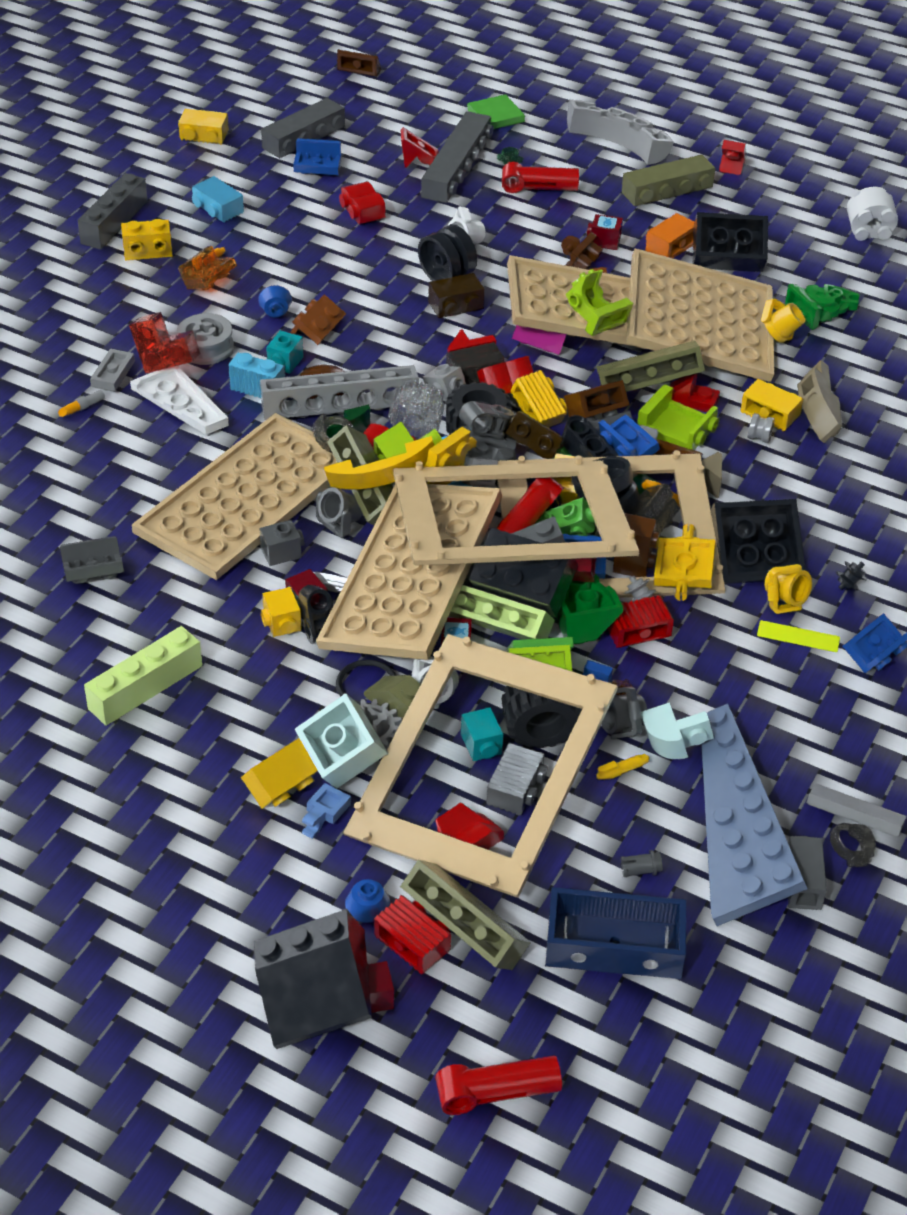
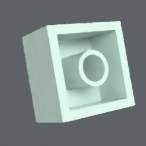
[295,694,388,789]

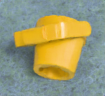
[761,298,805,343]
[764,564,812,614]

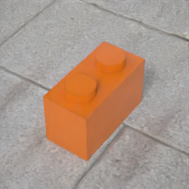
[645,213,694,258]

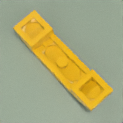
[324,436,434,489]

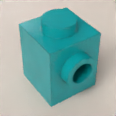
[266,330,304,374]
[461,707,503,761]

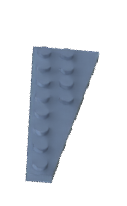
[701,704,808,926]

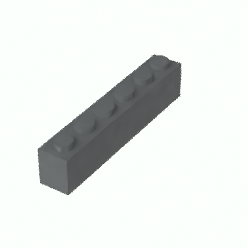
[421,111,493,203]

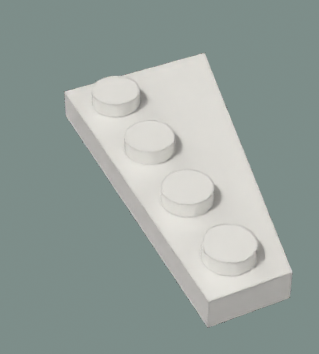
[130,364,229,435]

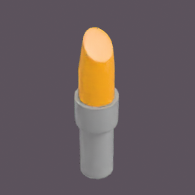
[58,390,105,417]

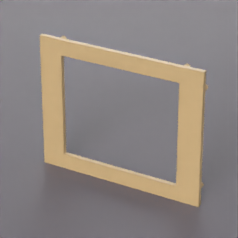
[497,450,725,598]
[393,456,639,566]
[343,634,618,898]

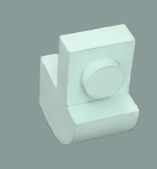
[641,703,714,759]

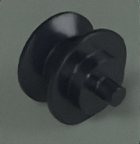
[836,561,867,591]

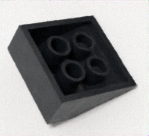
[710,499,806,584]
[254,909,372,1049]

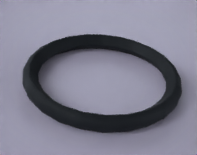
[336,659,396,705]

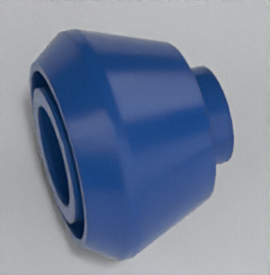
[258,285,292,318]
[345,879,390,923]

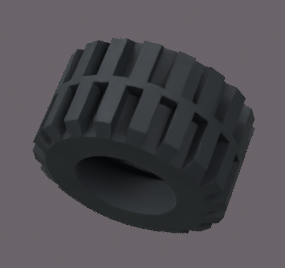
[446,382,512,439]
[501,686,582,749]

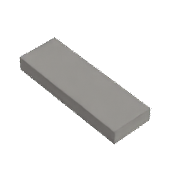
[807,784,907,837]

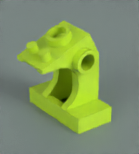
[565,269,634,336]

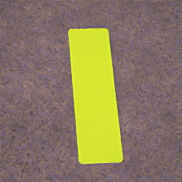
[757,620,840,652]

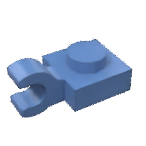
[302,783,351,839]

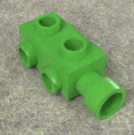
[536,497,595,536]

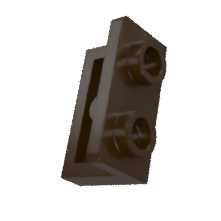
[506,411,564,459]

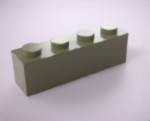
[622,154,715,206]
[596,341,705,392]
[327,425,393,525]
[400,859,531,970]

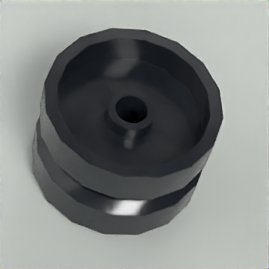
[418,224,477,281]
[571,456,640,513]

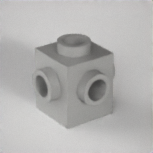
[423,364,466,403]

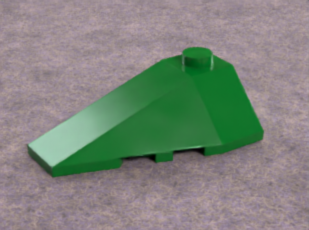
[556,574,623,644]

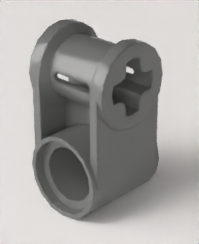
[459,401,514,439]

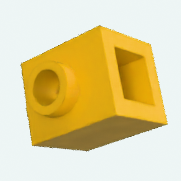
[261,587,301,637]

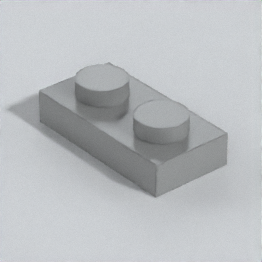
[90,349,135,392]

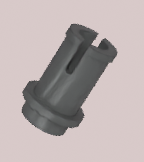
[620,850,663,878]

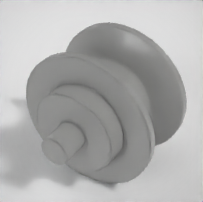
[624,576,656,602]

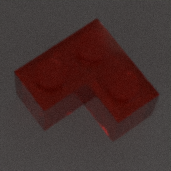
[129,312,200,374]

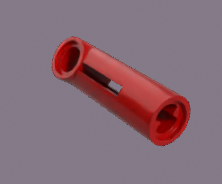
[502,162,579,194]
[495,477,565,534]
[435,1055,562,1115]

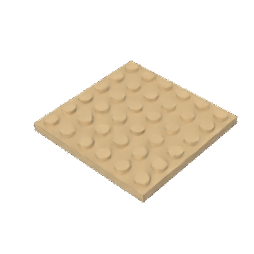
[626,248,774,382]

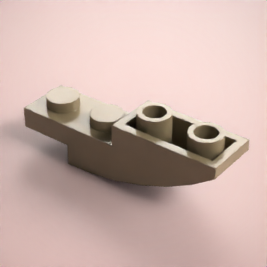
[797,360,842,443]

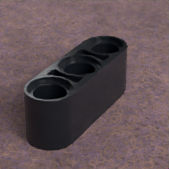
[562,415,619,458]

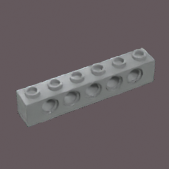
[260,365,419,420]

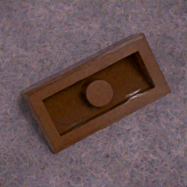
[337,49,381,77]

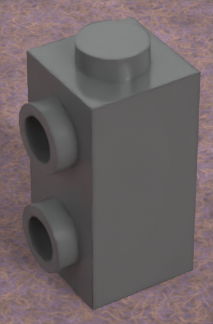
[788,836,827,910]

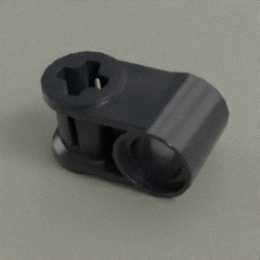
[298,584,333,644]

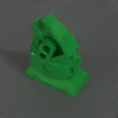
[785,284,859,330]

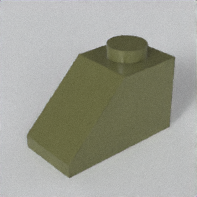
[364,675,421,720]

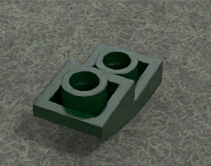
[323,404,370,440]

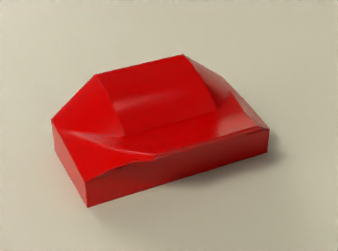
[436,802,504,850]

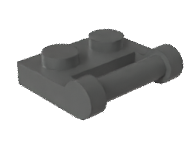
[464,426,517,461]

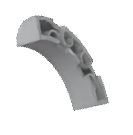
[567,99,674,165]

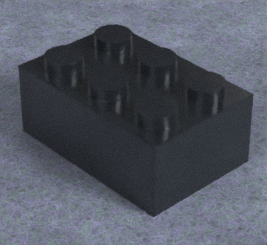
[693,212,768,272]
[469,528,578,617]

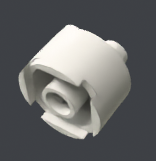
[847,187,898,241]

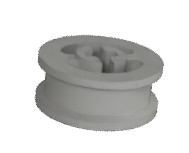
[177,313,234,365]

